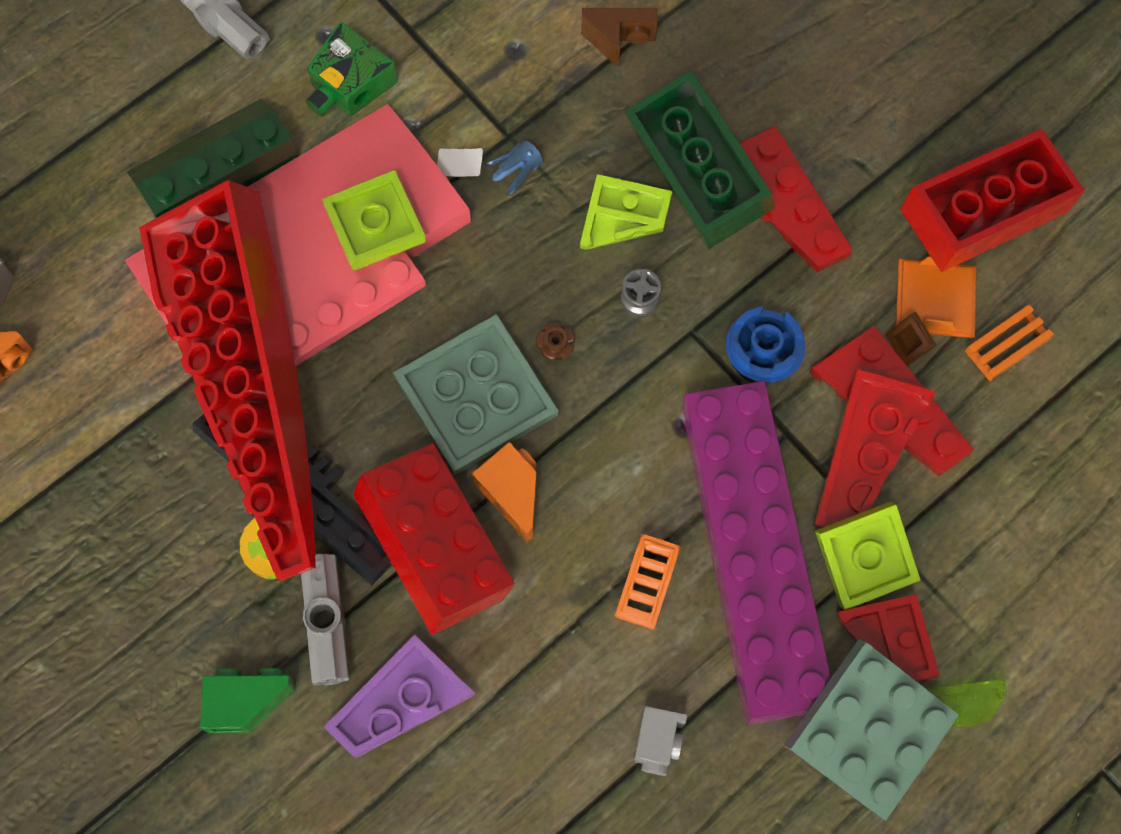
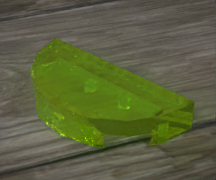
[927,679,1006,728]

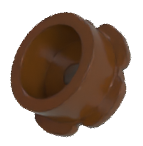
[536,323,575,361]

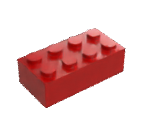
[900,129,1085,272]
[353,444,515,635]

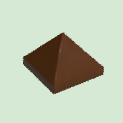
[885,312,937,367]

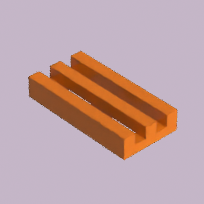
[965,305,1054,381]

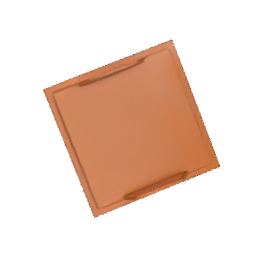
[896,256,976,339]

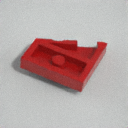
[837,594,940,682]

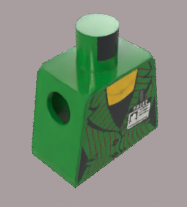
[305,21,398,116]

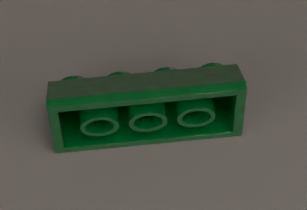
[127,99,298,218]

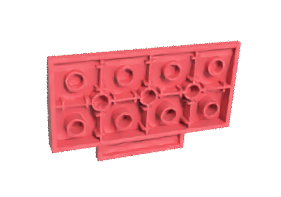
[125,104,471,366]

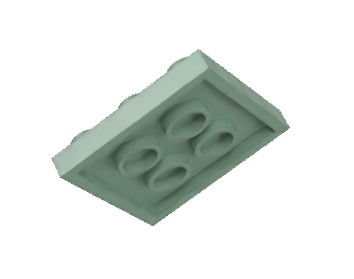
[393,314,558,476]
[784,639,959,821]

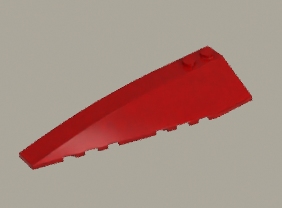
[139,180,316,581]

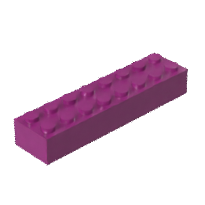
[681,381,831,725]

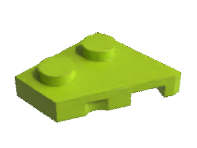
[580,174,673,250]

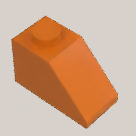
[472,442,537,543]

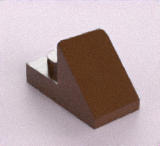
[581,8,658,66]

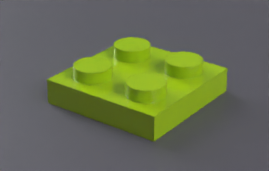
[322,170,426,272]
[815,501,921,610]

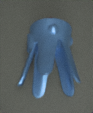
[487,140,543,195]

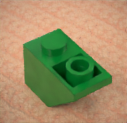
[200,668,295,733]

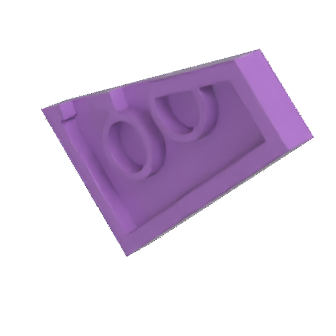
[324,634,475,759]

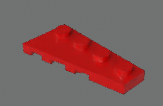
[739,126,853,272]
[810,326,974,476]
[813,369,936,528]

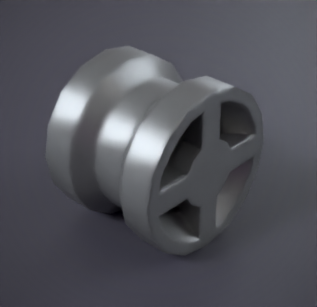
[621,269,661,316]

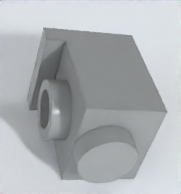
[633,706,687,776]

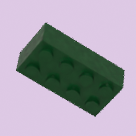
[625,70,775,249]

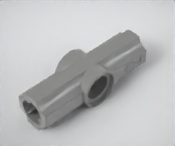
[180,0,270,60]
[301,554,350,685]

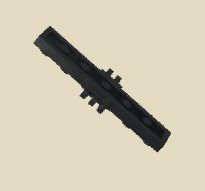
[192,414,393,586]

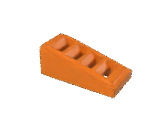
[615,534,681,630]

